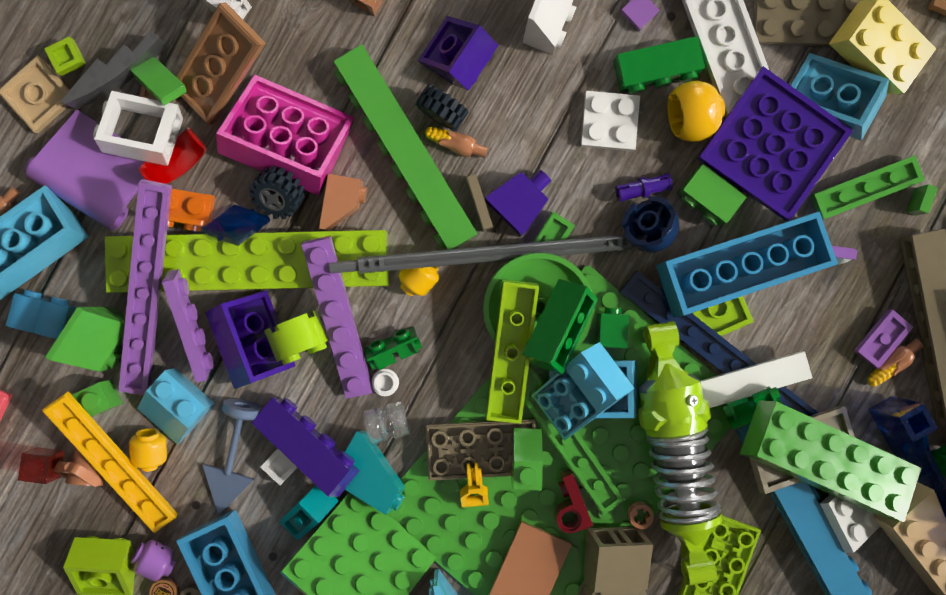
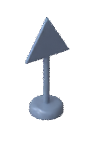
[203,399,262,515]

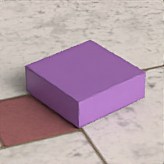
[620,0,660,32]

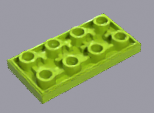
[678,515,761,595]

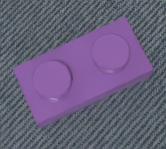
[854,309,913,369]

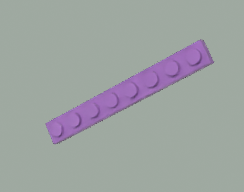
[118,179,172,396]

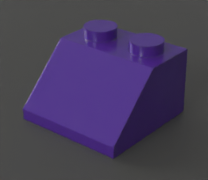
[418,16,499,91]

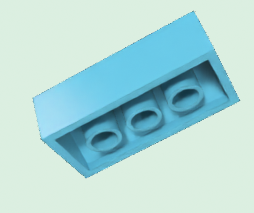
[0,185,89,300]

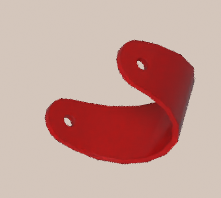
[138,127,207,184]

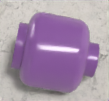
[130,539,176,582]

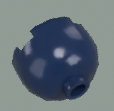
[622,196,680,253]

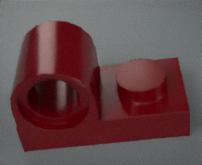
[554,469,593,533]

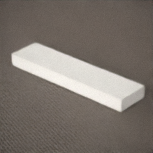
[700,351,812,408]

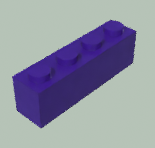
[252,397,360,497]

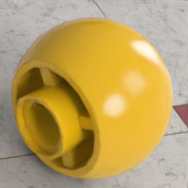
[667,81,725,142]

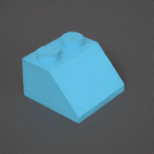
[137,368,215,445]

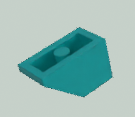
[279,485,338,541]

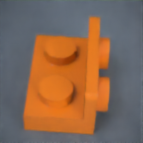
[168,189,215,232]

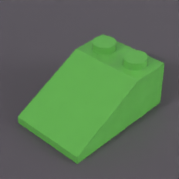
[46,306,126,371]

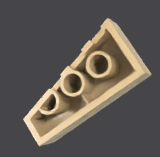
[873,482,946,595]

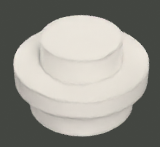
[372,369,399,396]

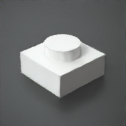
[260,448,297,486]

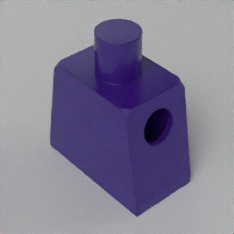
[485,170,551,237]

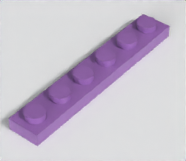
[302,236,373,399]

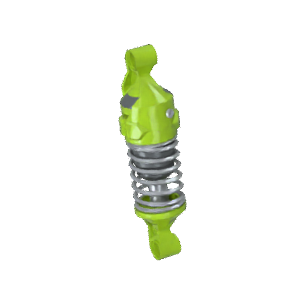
[638,321,723,586]

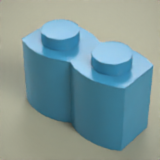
[5,289,76,339]

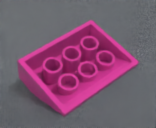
[216,75,355,196]

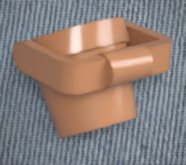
[53,450,104,487]

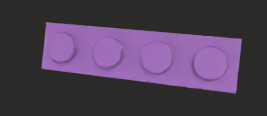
[162,269,213,382]

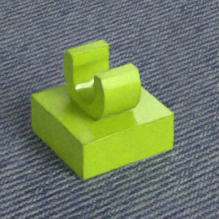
[44,36,86,76]

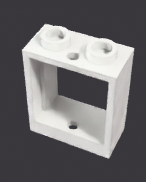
[93,91,183,166]

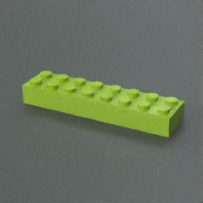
[486,280,539,424]

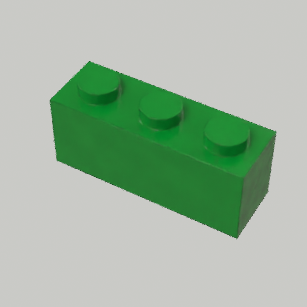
[613,36,705,94]
[522,279,598,375]

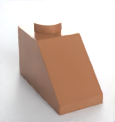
[319,174,367,231]

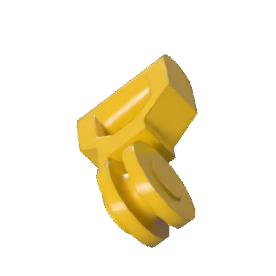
[460,463,489,508]

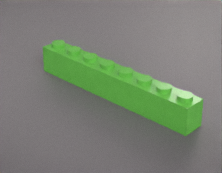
[334,44,477,250]

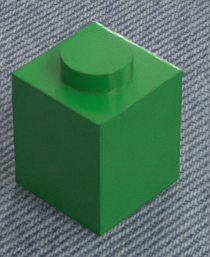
[595,308,629,348]

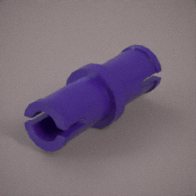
[615,173,673,202]

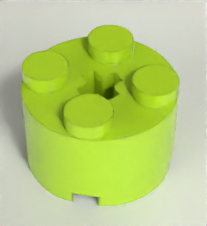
[264,310,329,365]

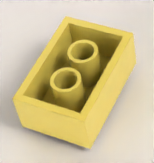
[829,0,936,95]

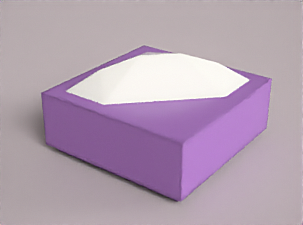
[832,246,857,264]

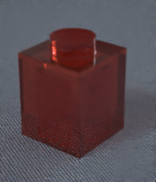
[18,447,64,484]

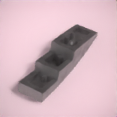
[61,31,168,110]

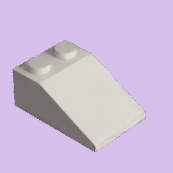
[522,0,576,54]

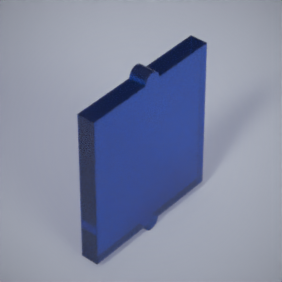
[202,204,270,246]

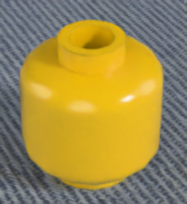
[398,266,439,296]
[129,428,167,472]

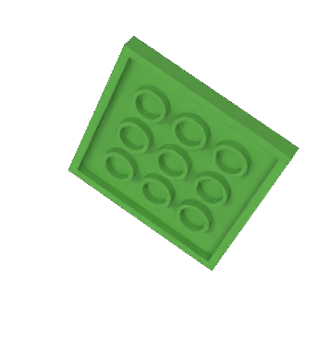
[280,492,437,595]

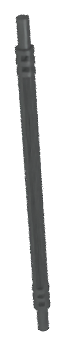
[329,234,644,274]

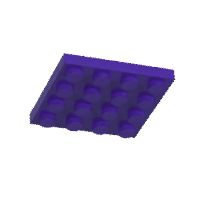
[697,66,853,222]

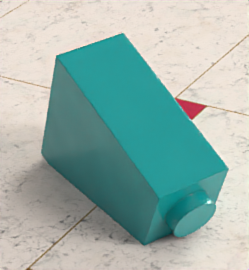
[345,430,405,515]

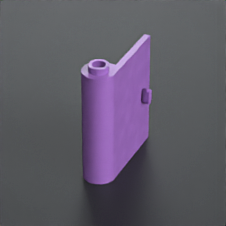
[25,110,146,231]

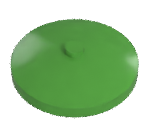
[483,252,595,363]

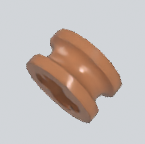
[627,501,654,529]

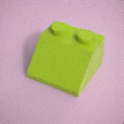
[63,536,135,595]

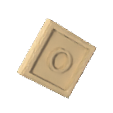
[0,55,70,134]

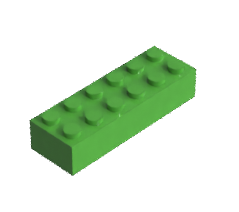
[740,401,921,522]

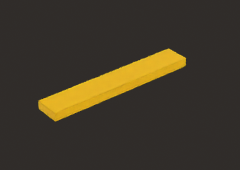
[42,391,178,533]

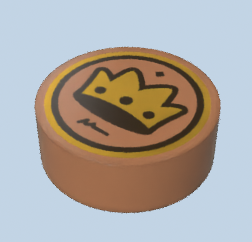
[149,577,179,595]

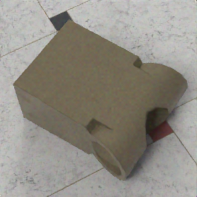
[578,527,653,595]

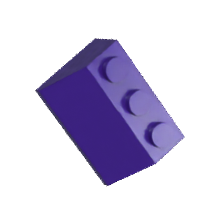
[205,290,295,389]

